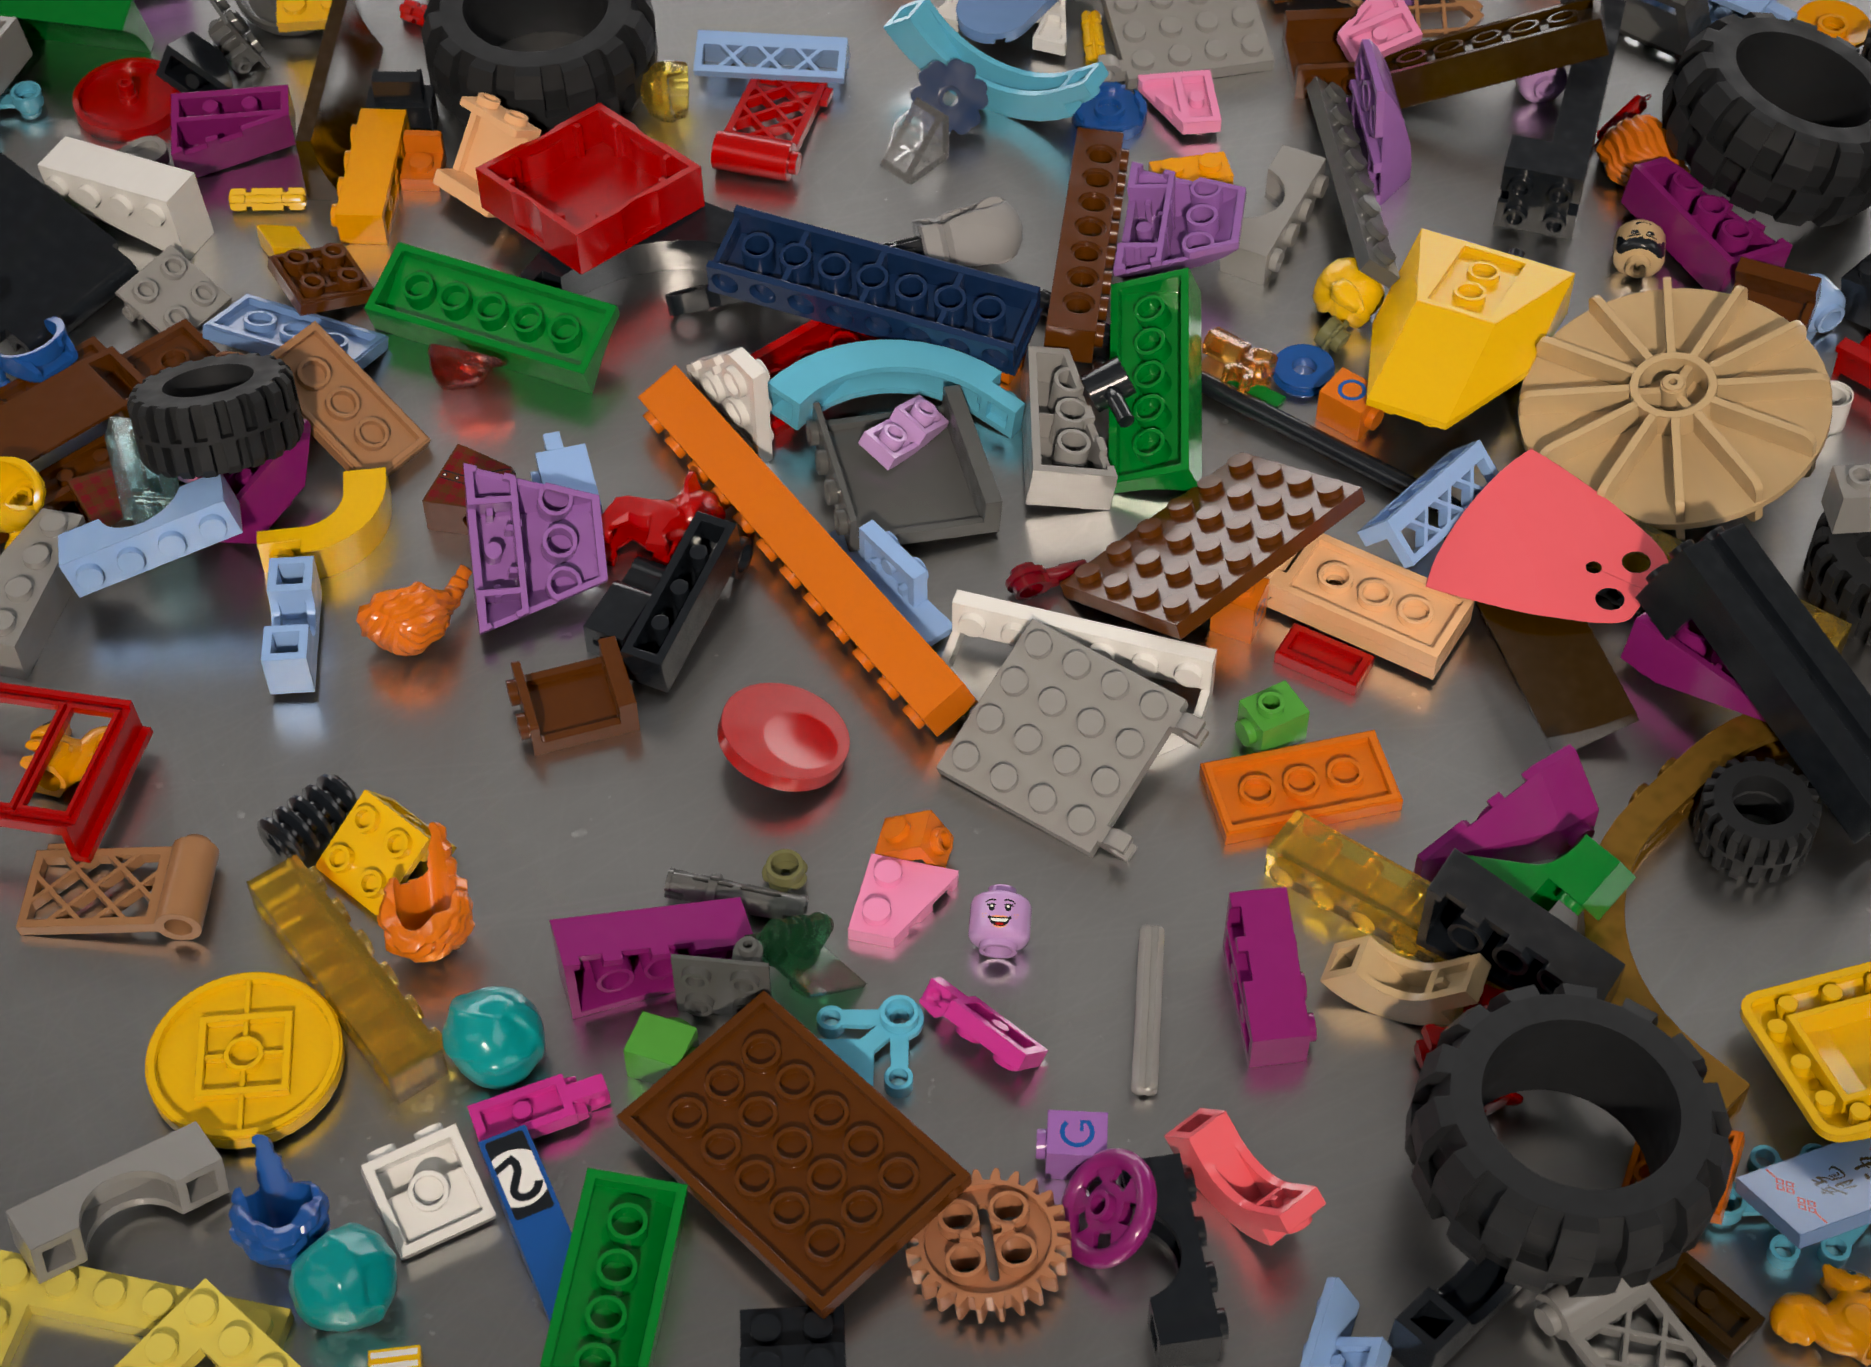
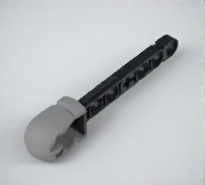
[665,197,1022,316]

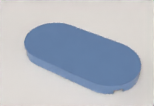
[956,0,1059,44]

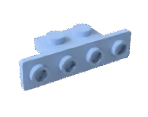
[829,519,952,646]
[1300,1277,1393,1367]

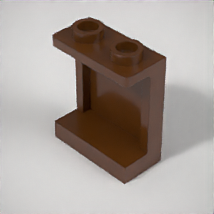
[1282,7,1359,99]
[1731,256,1822,330]
[505,636,640,756]

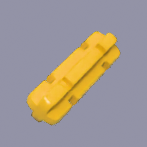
[1081,10,1106,66]
[229,187,307,212]

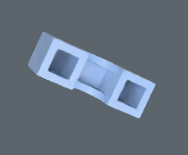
[261,556,322,695]

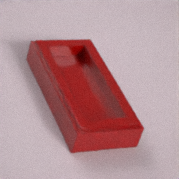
[1274,623,1375,696]

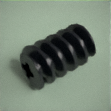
[257,774,358,867]

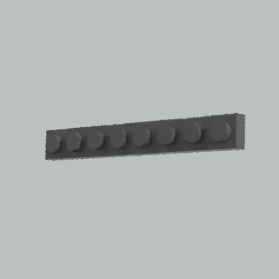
[1306,76,1400,288]

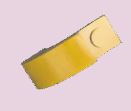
[257,467,392,579]

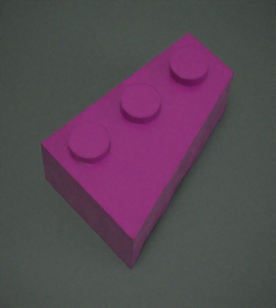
[1223,886,1317,1068]

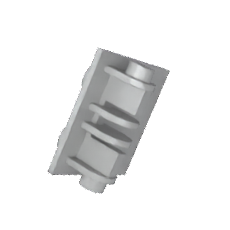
[115,245,231,333]

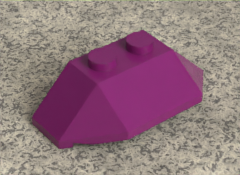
[219,419,311,544]

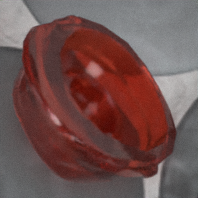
[427,343,507,390]

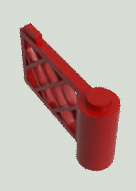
[711,79,833,182]

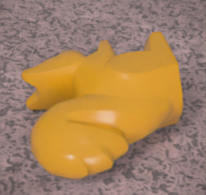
[20,721,107,798]
[1769,1264,1871,1367]

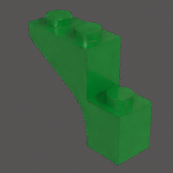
[1466,834,1637,921]

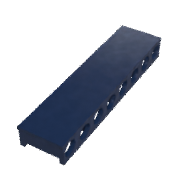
[706,205,1042,376]

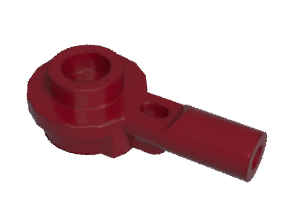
[1005,559,1087,600]

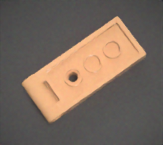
[1264,533,1475,680]

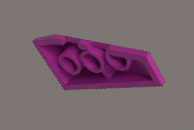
[1620,612,1766,722]
[1412,744,1599,888]

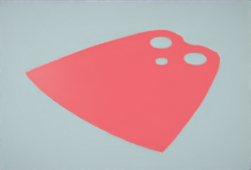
[1426,449,1668,623]

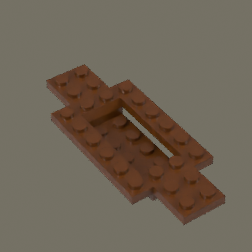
[0,318,220,545]

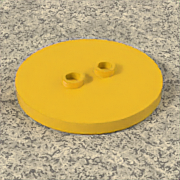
[145,972,345,1149]

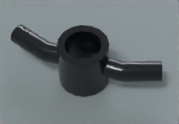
[1080,356,1137,428]

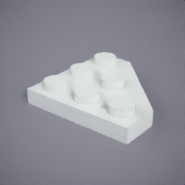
[686,347,774,463]

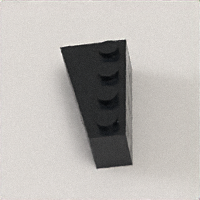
[1416,848,1626,1003]

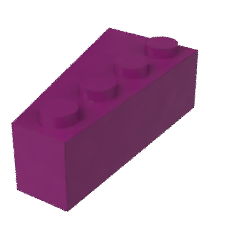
[550,897,754,1019]

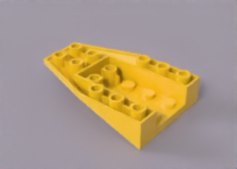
[1366,228,1576,430]

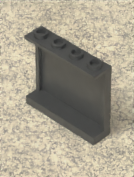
[806,385,1003,552]

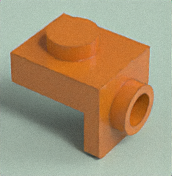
[874,810,954,868]

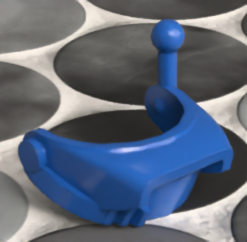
[0,316,78,388]

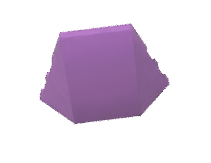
[1346,39,1412,206]
[1113,162,1246,278]
[463,463,608,635]

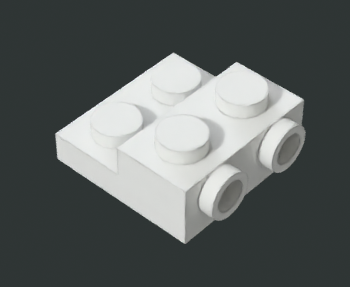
[361,1123,496,1261]

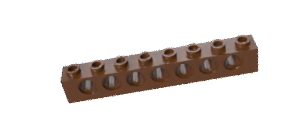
[1044,127,1130,363]

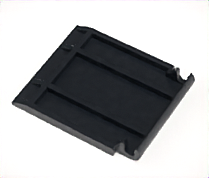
[0,152,138,352]

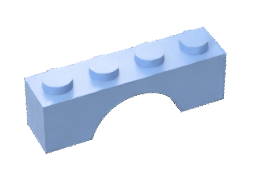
[58,474,243,598]

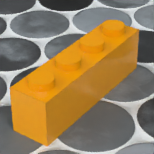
[330,108,410,245]

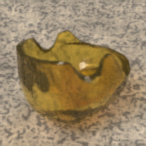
[640,61,689,123]

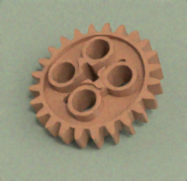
[905,1168,1072,1323]

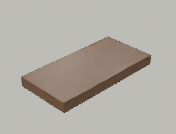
[269,321,431,477]

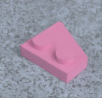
[1337,0,1423,62]
[1137,70,1222,135]
[848,853,959,949]

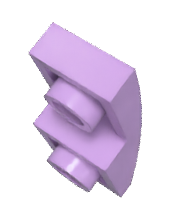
[858,395,950,470]

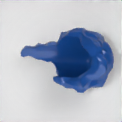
[228,1134,330,1271]

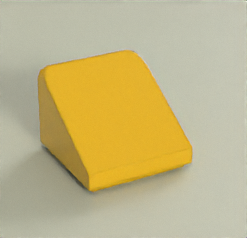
[256,224,312,256]

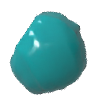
[442,986,546,1090]
[288,1222,398,1332]

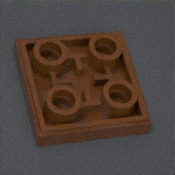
[267,243,374,316]

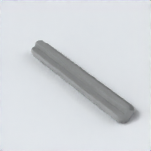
[1131,924,1165,1096]

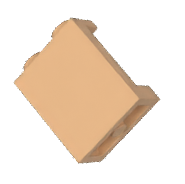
[432,93,542,218]

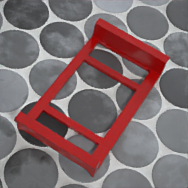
[0,682,153,863]

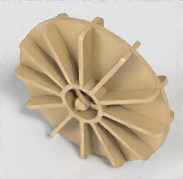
[1518,276,1832,540]

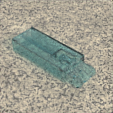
[105,417,180,525]

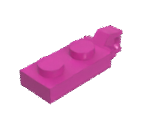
[919,977,1049,1071]
[467,1073,611,1142]

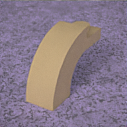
[1320,935,1491,1025]

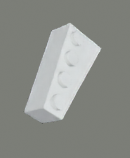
[38,136,214,261]

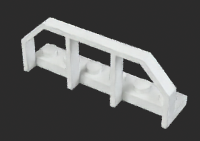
[941,589,1217,756]

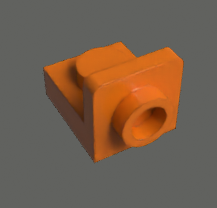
[399,130,447,191]

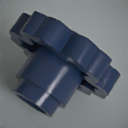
[909,57,988,137]

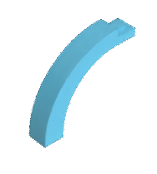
[883,0,1109,121]
[768,339,1025,439]

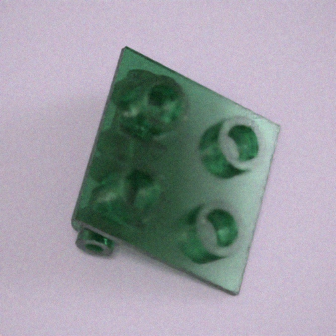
[744,912,867,998]

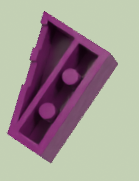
[171,84,296,179]

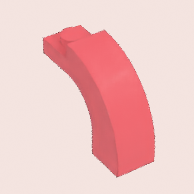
[1164,1108,1326,1246]

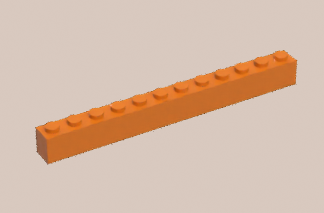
[638,365,978,737]

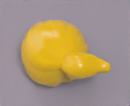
[1312,257,1385,329]
[0,456,46,549]

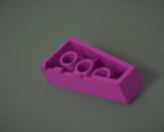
[1621,157,1793,294]

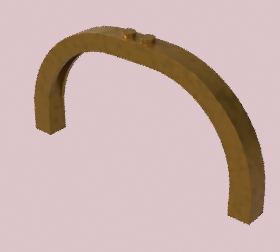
[1577,714,1791,1120]

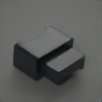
[366,69,439,131]

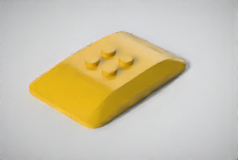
[1740,961,1871,1143]

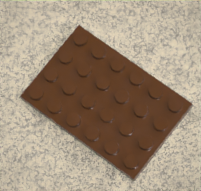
[1060,452,1366,640]
[616,991,972,1320]

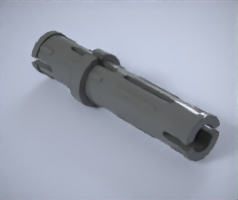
[664,868,809,926]

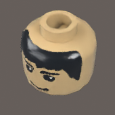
[1612,219,1666,278]

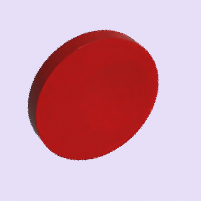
[72,57,181,142]
[717,683,850,792]

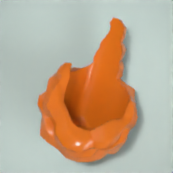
[1596,114,1690,190]
[356,564,472,657]
[377,822,475,963]

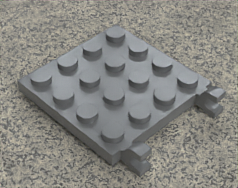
[1074,0,1275,90]
[936,618,1209,864]

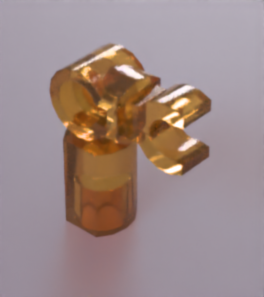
[1202,326,1278,393]

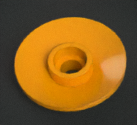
[1797,0,1871,48]

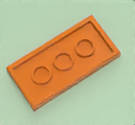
[1199,730,1403,845]

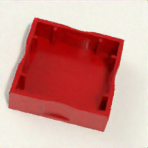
[475,103,705,275]

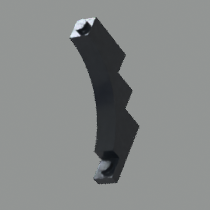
[518,202,734,295]

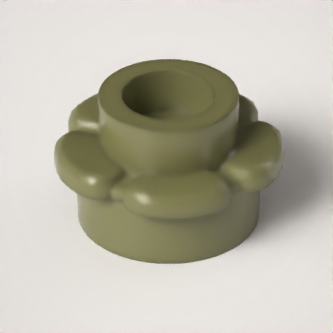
[1314,316,1351,353]
[762,849,808,893]

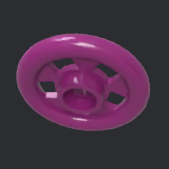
[1061,1148,1157,1269]

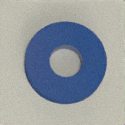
[1272,344,1335,397]

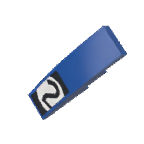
[478,1124,572,1325]

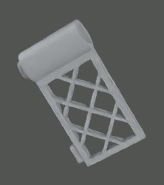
[1534,1278,1717,1367]

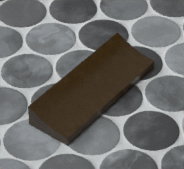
[295,0,384,200]
[1384,0,1609,109]
[1444,537,1639,754]

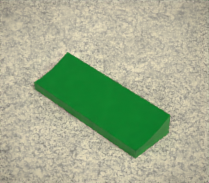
[0,0,155,53]
[364,242,620,395]
[1108,267,1202,494]
[540,1168,688,1367]

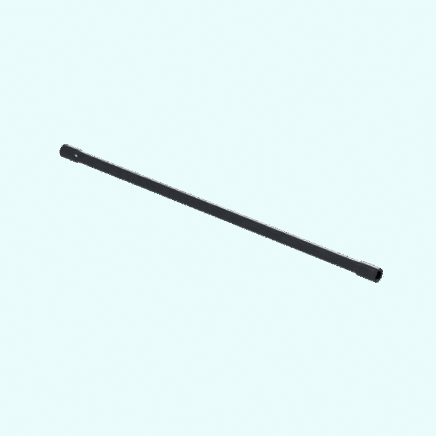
[1040,289,1646,617]

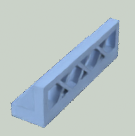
[693,30,850,84]
[1357,439,1499,568]

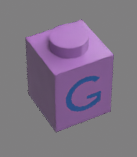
[1036,1110,1108,1182]

